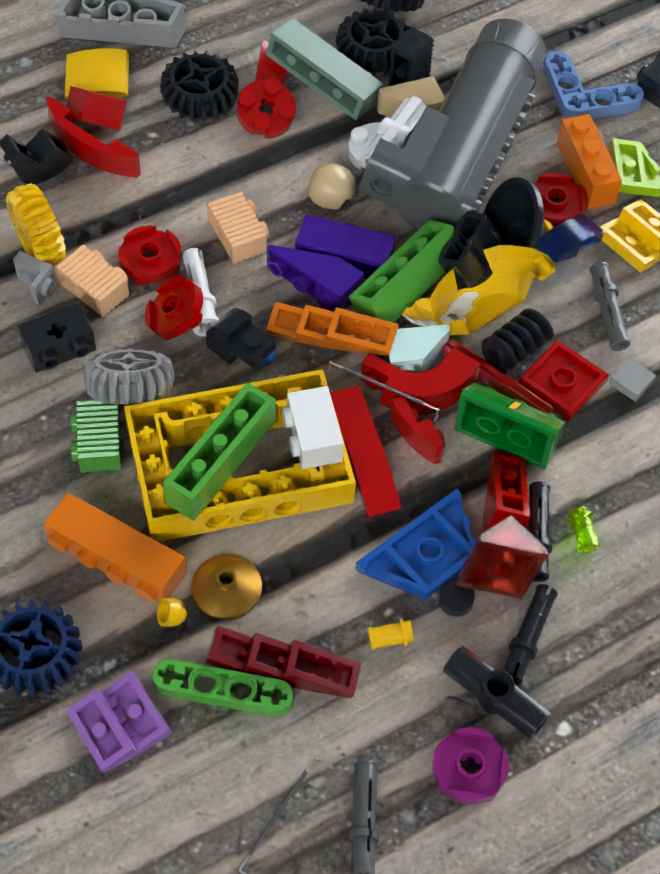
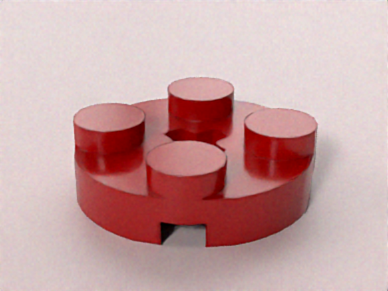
[237,78,296,139]
[534,172,587,227]
[118,225,182,286]
[145,276,203,340]

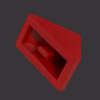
[66,86,127,130]

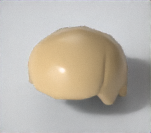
[308,163,356,210]

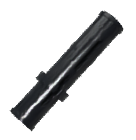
[524,481,553,582]
[503,584,558,686]

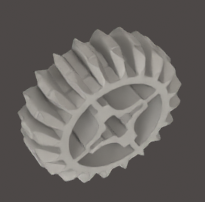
[83,348,175,406]

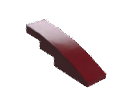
[205,625,361,698]

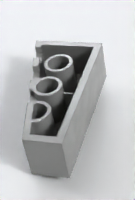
[55,0,187,48]

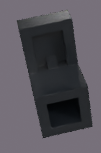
[0,128,74,184]
[206,308,276,369]

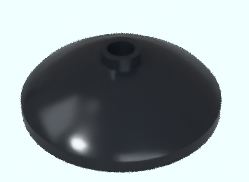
[483,177,544,265]

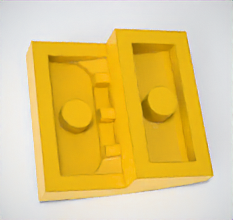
[65,48,129,100]
[596,199,660,273]

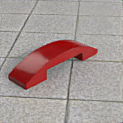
[46,96,141,178]

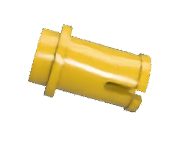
[367,618,414,650]

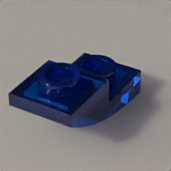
[537,214,605,262]

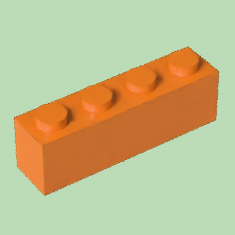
[43,493,187,603]

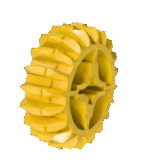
[6,183,66,266]

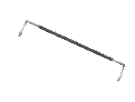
[326,360,440,422]
[239,757,334,874]

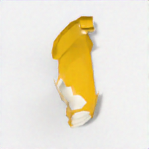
[402,245,555,335]

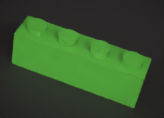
[349,219,454,323]
[163,383,276,521]

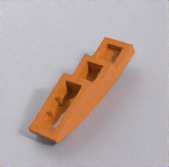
[266,301,399,356]

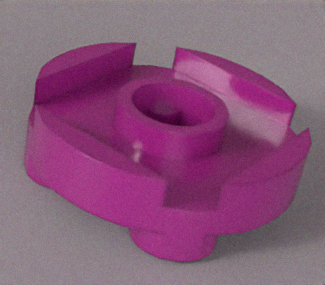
[432,727,509,805]

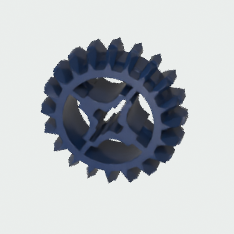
[0,599,83,698]

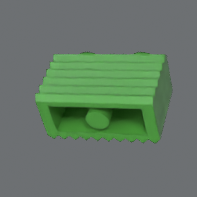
[70,399,121,474]

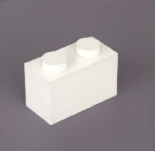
[282,386,344,469]

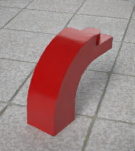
[361,348,481,414]

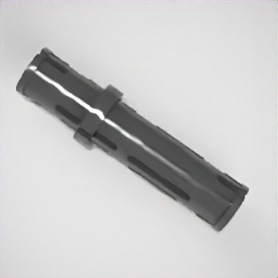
[589,262,631,351]
[348,759,379,874]

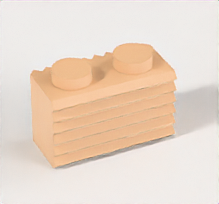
[207,191,270,264]
[55,244,129,317]

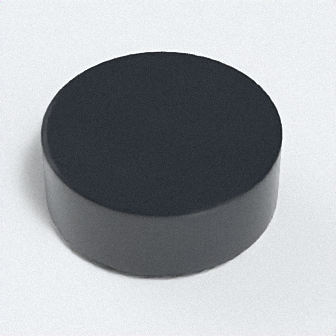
[438,579,475,617]

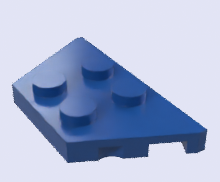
[355,489,479,600]

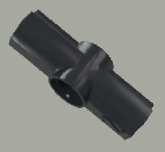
[443,645,551,740]

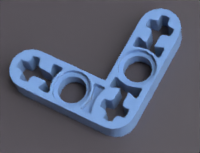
[543,51,644,119]

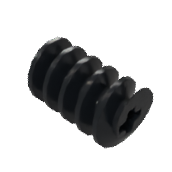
[481,308,554,374]

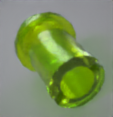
[567,507,600,553]

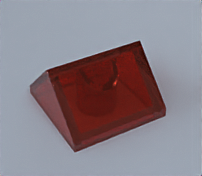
[455,516,548,599]

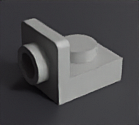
[13,251,57,305]

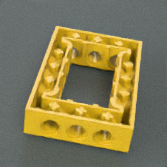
[124,369,356,542]

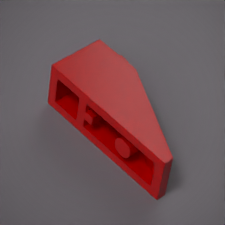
[483,451,530,550]

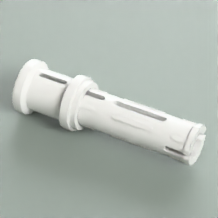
[183,248,219,336]

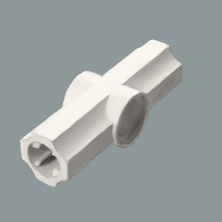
[361,96,426,167]

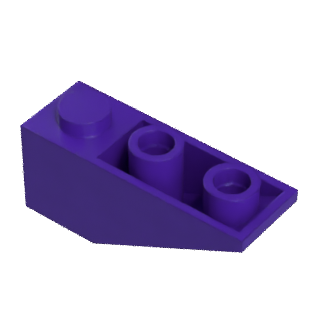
[267,245,364,312]

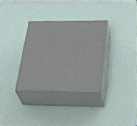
[609,358,656,402]

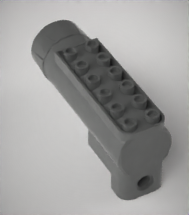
[358,18,547,229]

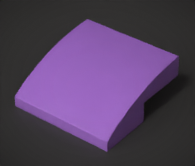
[66,671,172,773]

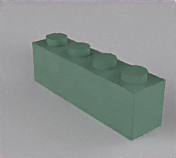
[265,18,383,120]

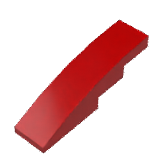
[330,385,402,519]

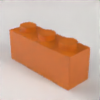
[556,114,622,210]

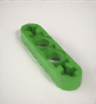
[152,659,293,717]

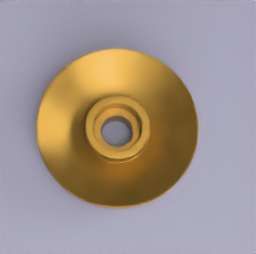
[191,554,262,620]

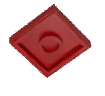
[518,339,609,422]

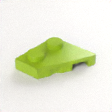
[609,138,660,197]

